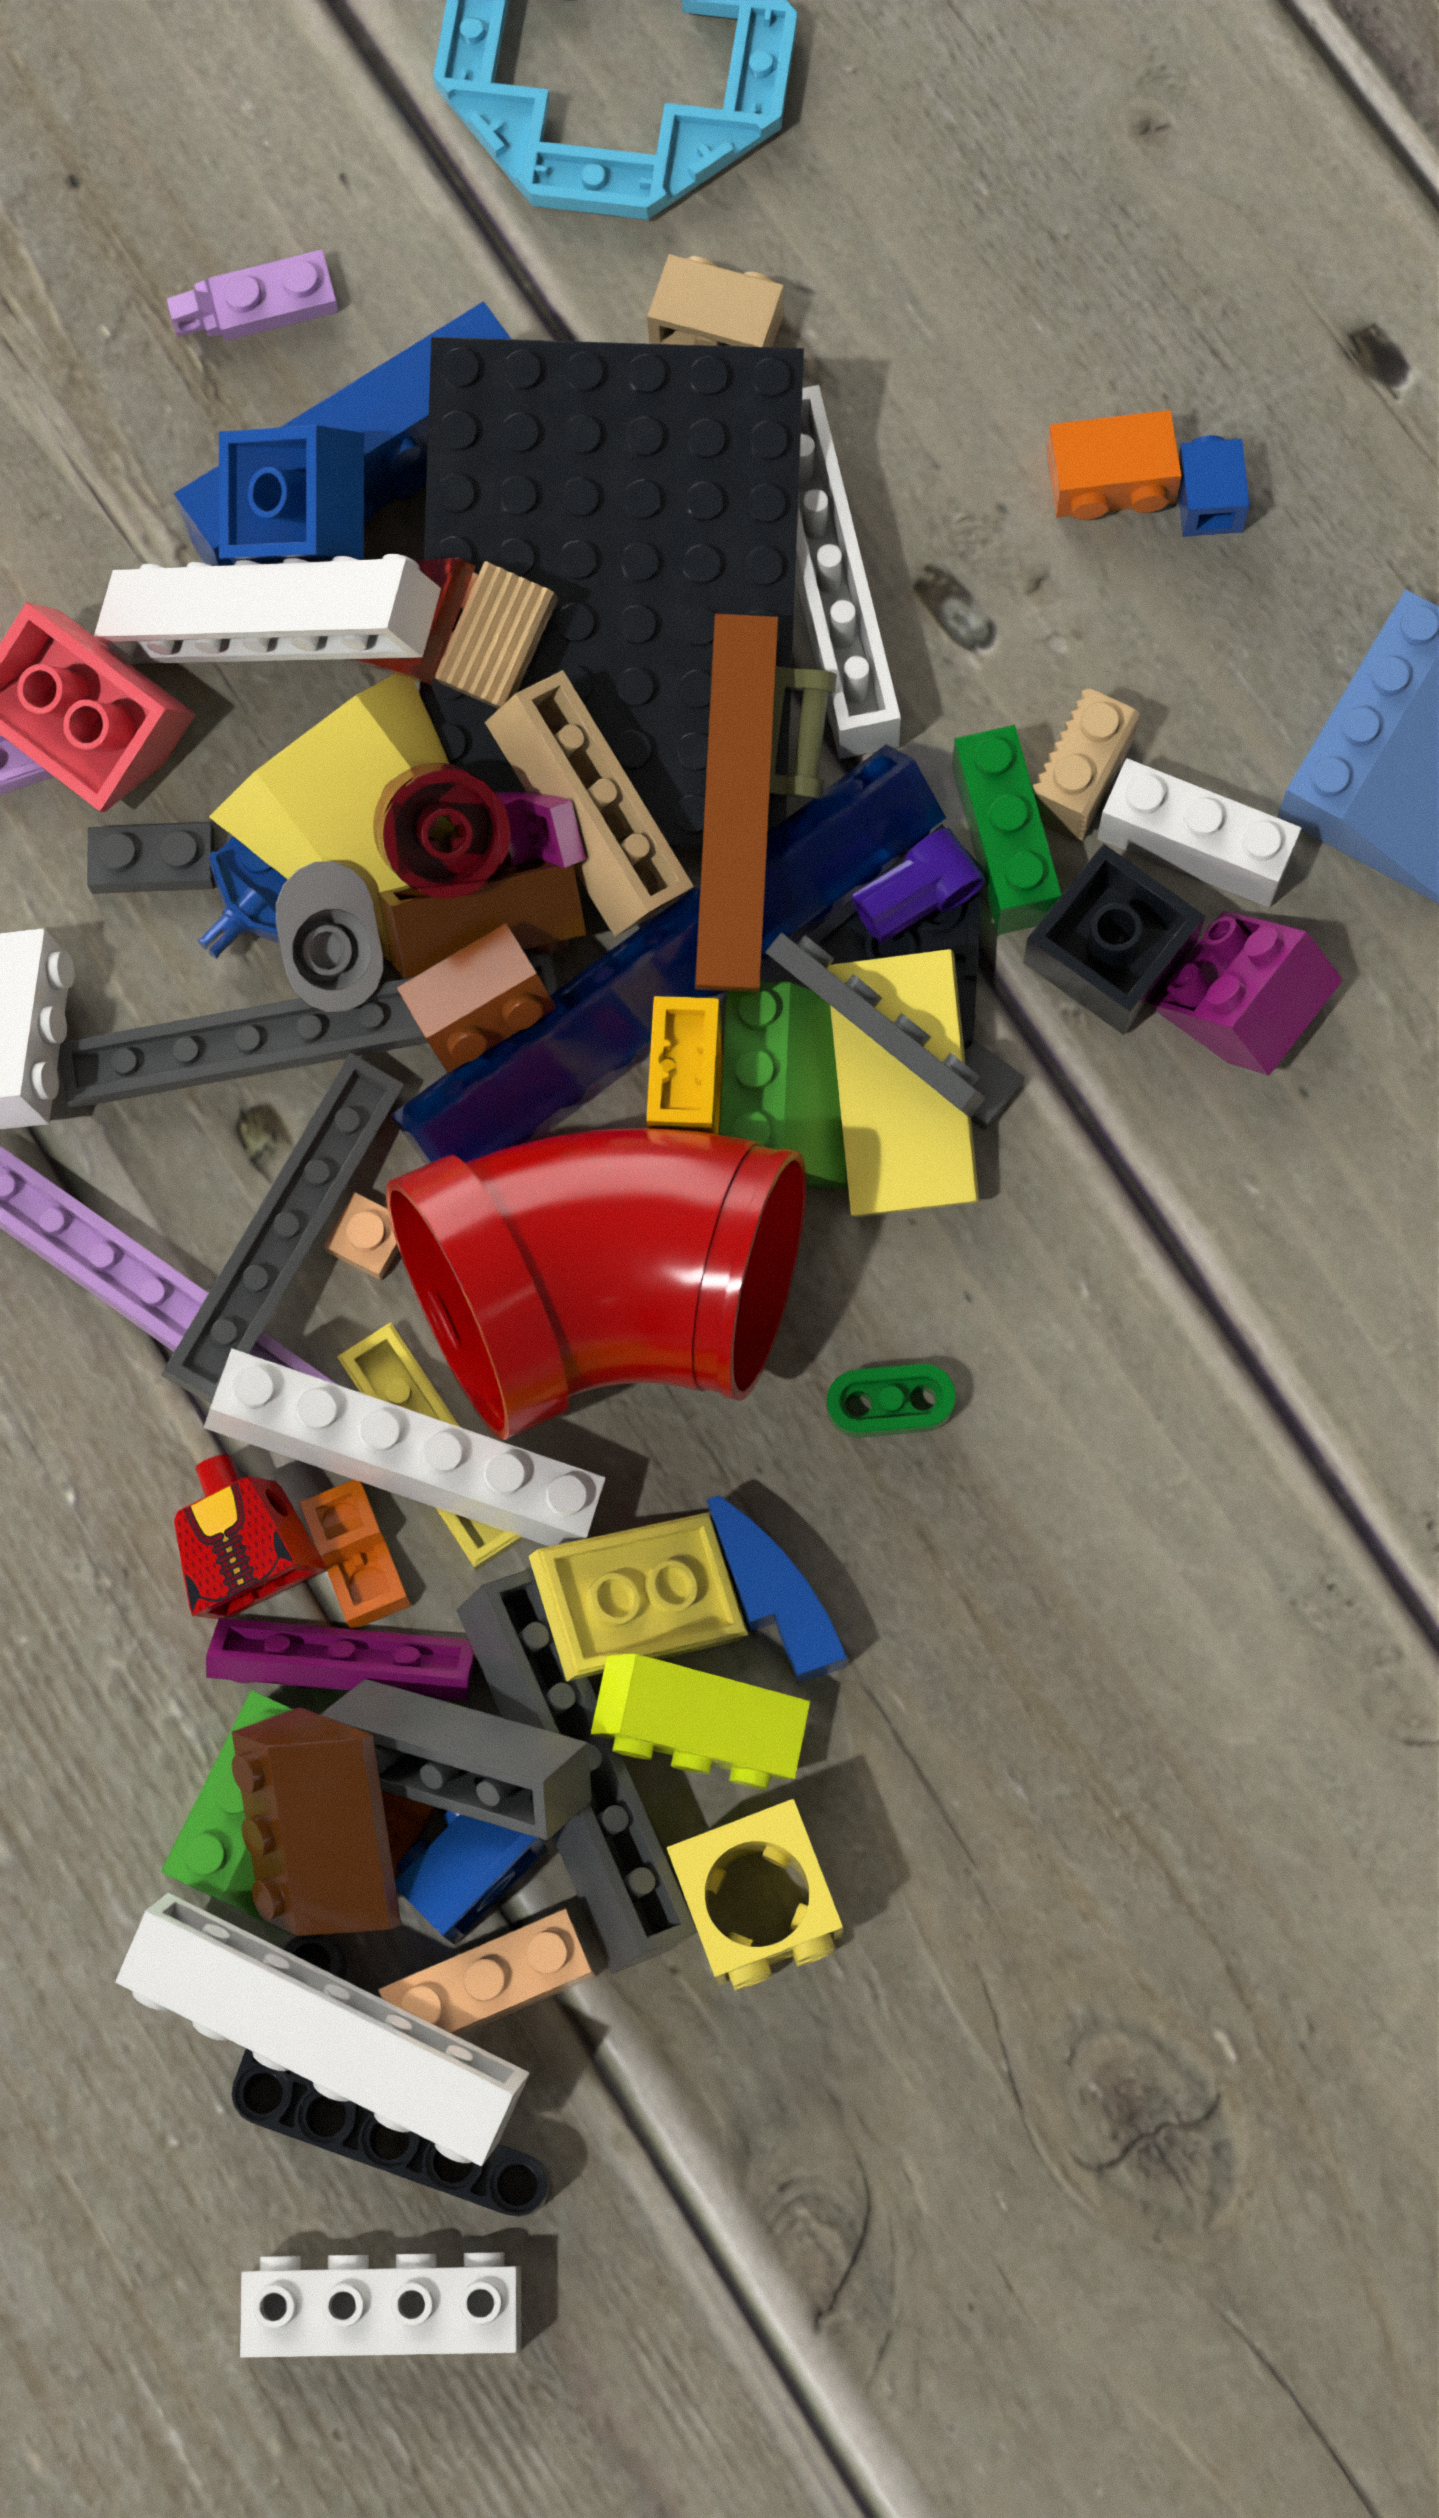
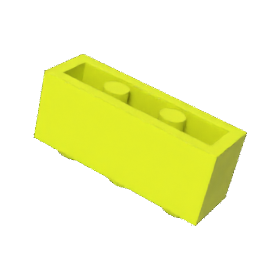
[591,1654,810,1790]

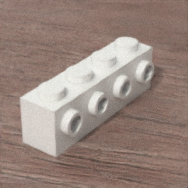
[240,2252,521,2357]

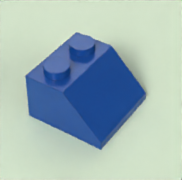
[219,425,364,562]
[395,1811,548,1945]

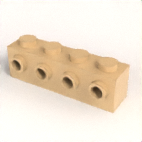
[485,670,694,937]

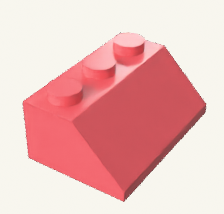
[0,602,196,812]

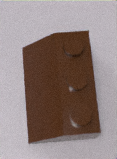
[232,1707,401,1936]

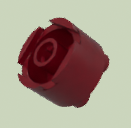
[373,763,511,898]

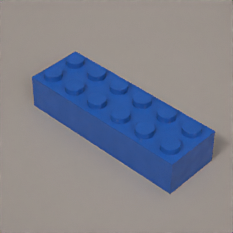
[173,301,511,566]

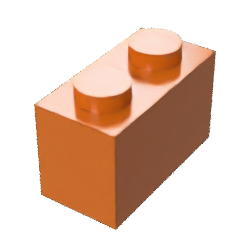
[1046,410,1181,520]

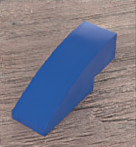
[707,1495,847,1684]

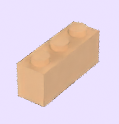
[378,1909,596,2037]

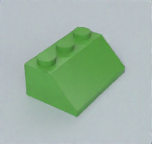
[720,981,847,1188]
[161,1690,293,1935]

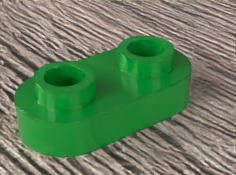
[826,1364,956,1438]

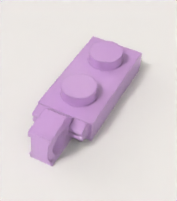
[167,249,339,341]

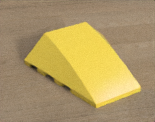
[209,667,455,963]

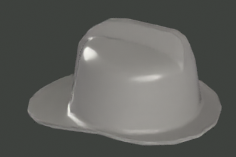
[276,861,383,1012]

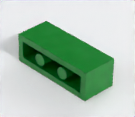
[952,724,1062,935]

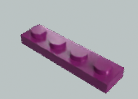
[206,1618,476,1701]

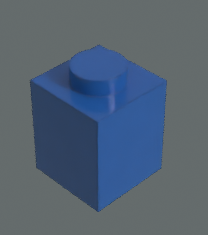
[1178,435,1250,537]

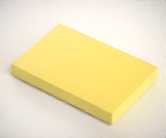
[529,1512,748,1681]

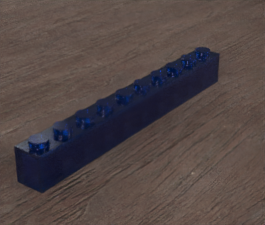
[391,744,946,1165]

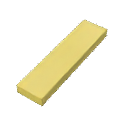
[337,1322,525,1571]

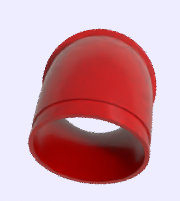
[386,1128,806,1440]

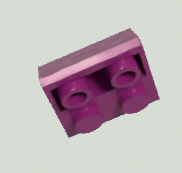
[1150,910,1343,1076]

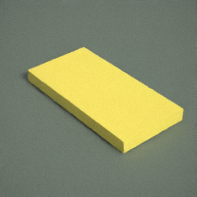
[827,949,980,1218]

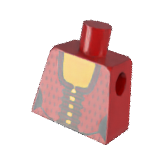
[174,1454,326,1619]

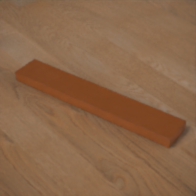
[695,614,778,993]

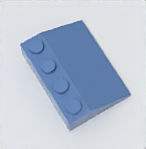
[1277,589,1439,904]

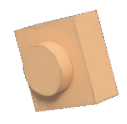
[323,1192,399,1281]

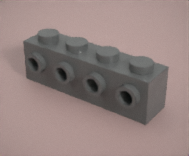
[320,1679,592,1840]

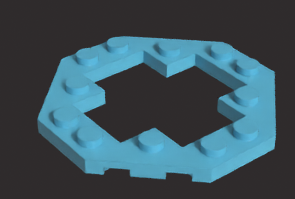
[433,0,798,220]

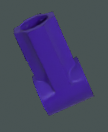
[852,828,986,944]

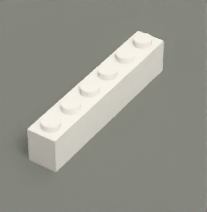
[796,385,901,759]
[94,554,441,664]
[203,1348,606,1547]
[115,1893,530,2167]

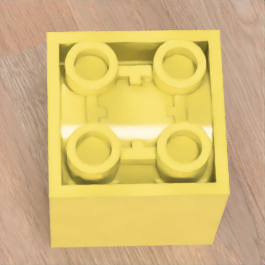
[667,1799,843,1991]

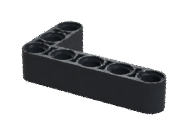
[231,1934,552,2217]

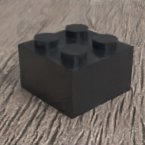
[1023,843,1206,1035]

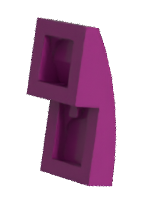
[495,792,586,868]

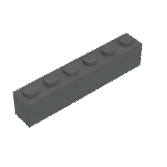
[456,1568,698,1974]

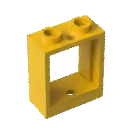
[646,996,724,1135]

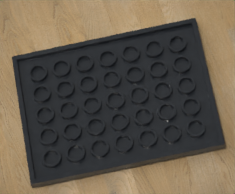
[419,337,804,850]

